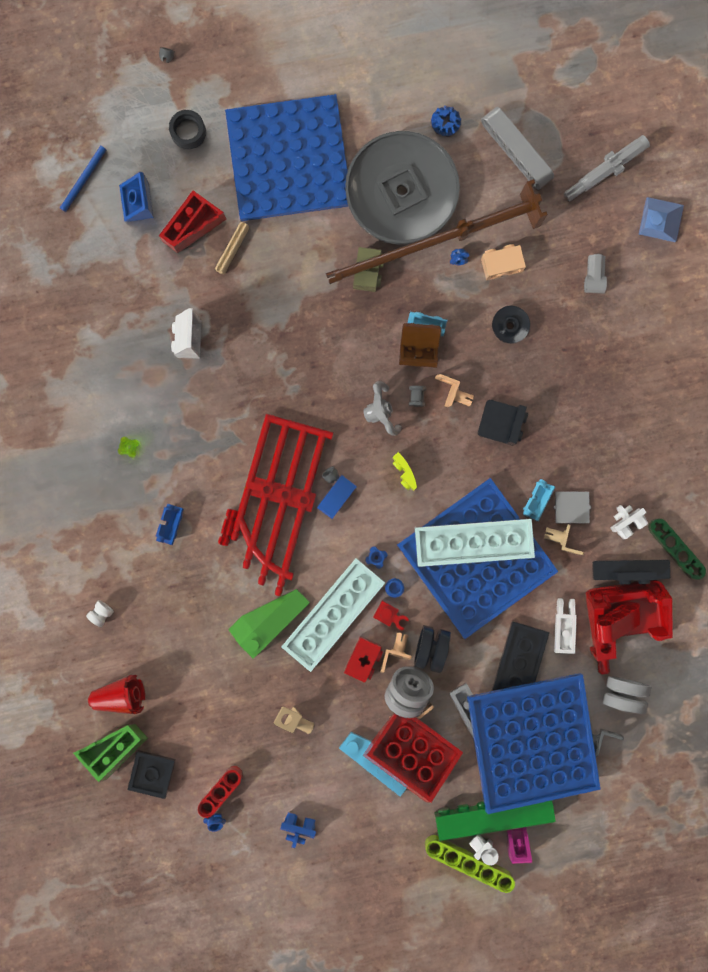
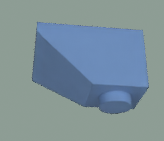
[639,197,684,242]

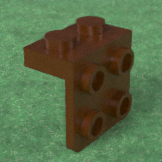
[399,323,441,368]

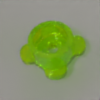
[118,437,139,458]

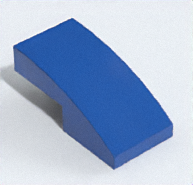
[317,475,357,519]

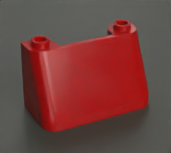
[586,580,673,649]

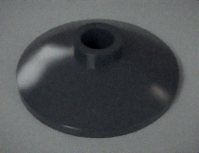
[492,306,530,344]

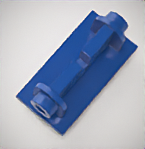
[155,504,184,545]

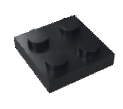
[127,750,176,799]

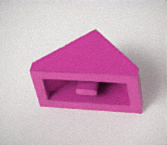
[507,827,532,864]

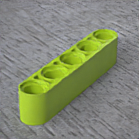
[425,835,515,893]

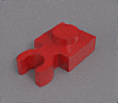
[373,600,409,630]

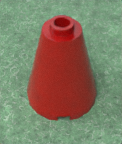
[88,675,145,714]

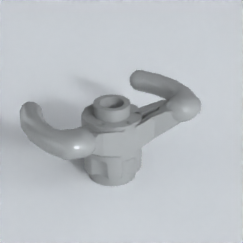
[364,381,402,436]

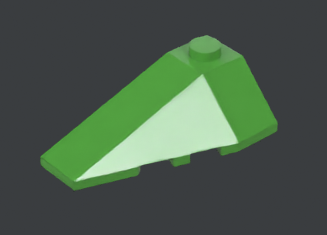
[228,589,310,659]

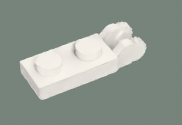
[554,598,577,654]

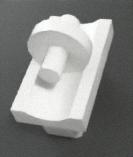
[610,505,648,539]
[469,834,499,865]

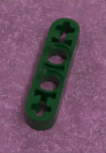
[648,519,706,580]

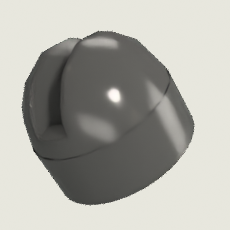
[159,47,175,63]
[322,466,339,483]

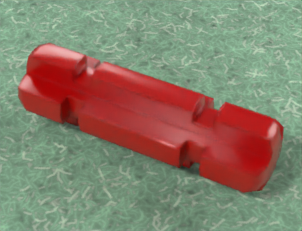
[218,509,238,546]

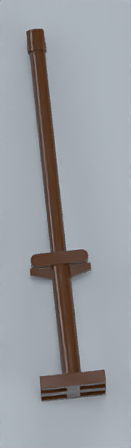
[326,179,548,284]

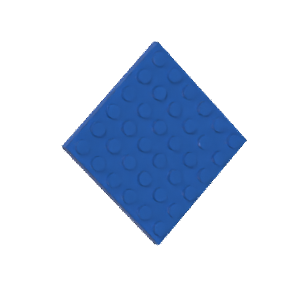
[225,94,349,221]
[397,478,558,639]
[467,673,601,814]

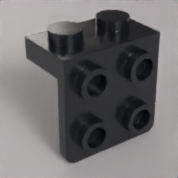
[477,400,528,446]

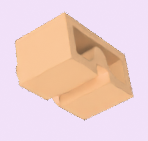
[481,244,526,281]

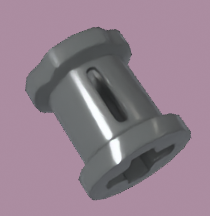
[409,386,426,407]

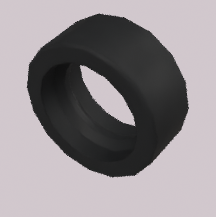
[169,110,206,149]

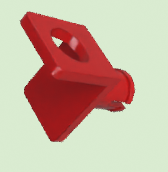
[590,640,617,674]

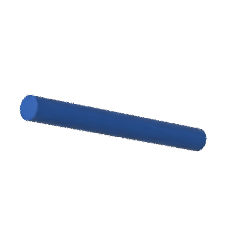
[60,145,107,212]

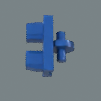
[280,812,316,848]

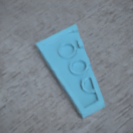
[339,732,407,797]

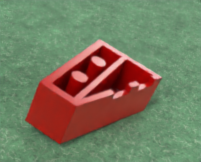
[159,190,227,253]

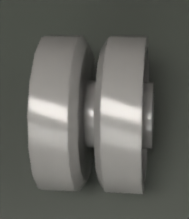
[384,666,434,718]
[603,676,652,714]

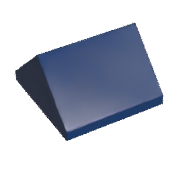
[119,172,154,222]

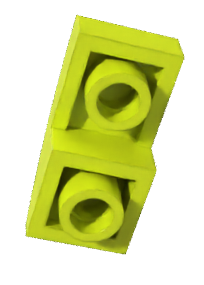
[392,452,417,491]

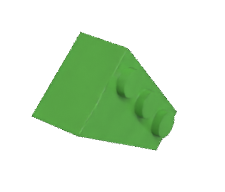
[73,724,148,782]

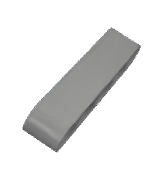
[481,107,554,190]

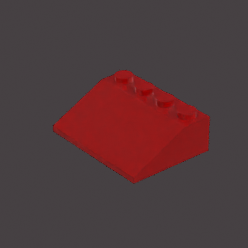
[363,713,463,803]

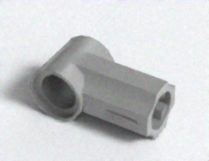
[584,254,607,294]

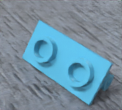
[408,312,447,336]
[523,479,555,521]

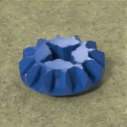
[431,105,461,136]

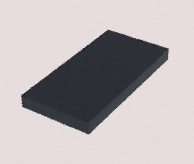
[492,621,550,691]

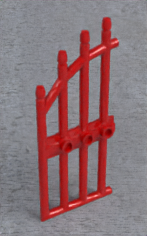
[231,414,334,596]

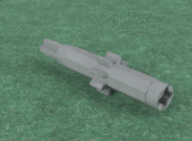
[564,135,650,202]

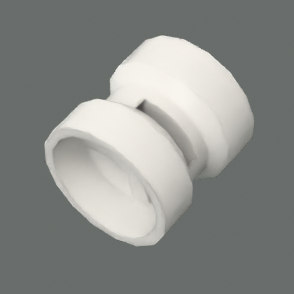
[86,600,114,627]

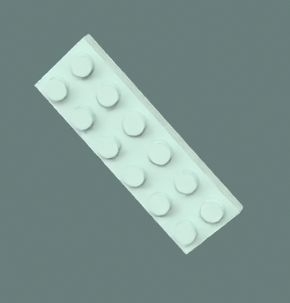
[415,519,535,567]
[281,558,385,672]

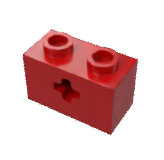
[344,636,383,683]

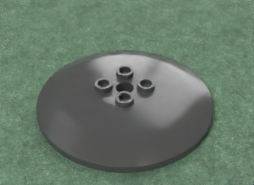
[346,131,460,244]

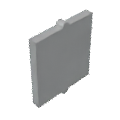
[553,492,591,523]

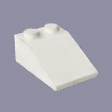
[171,308,201,358]

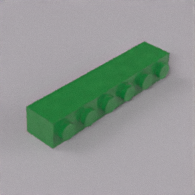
[434,800,556,841]

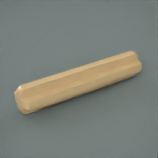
[215,222,249,275]

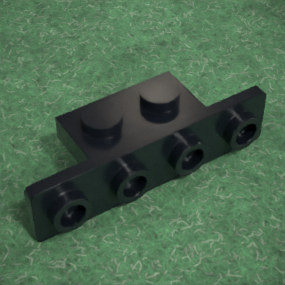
[592,560,671,584]

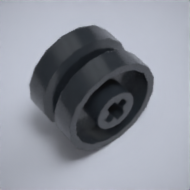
[414,625,451,673]

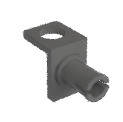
[592,728,624,757]

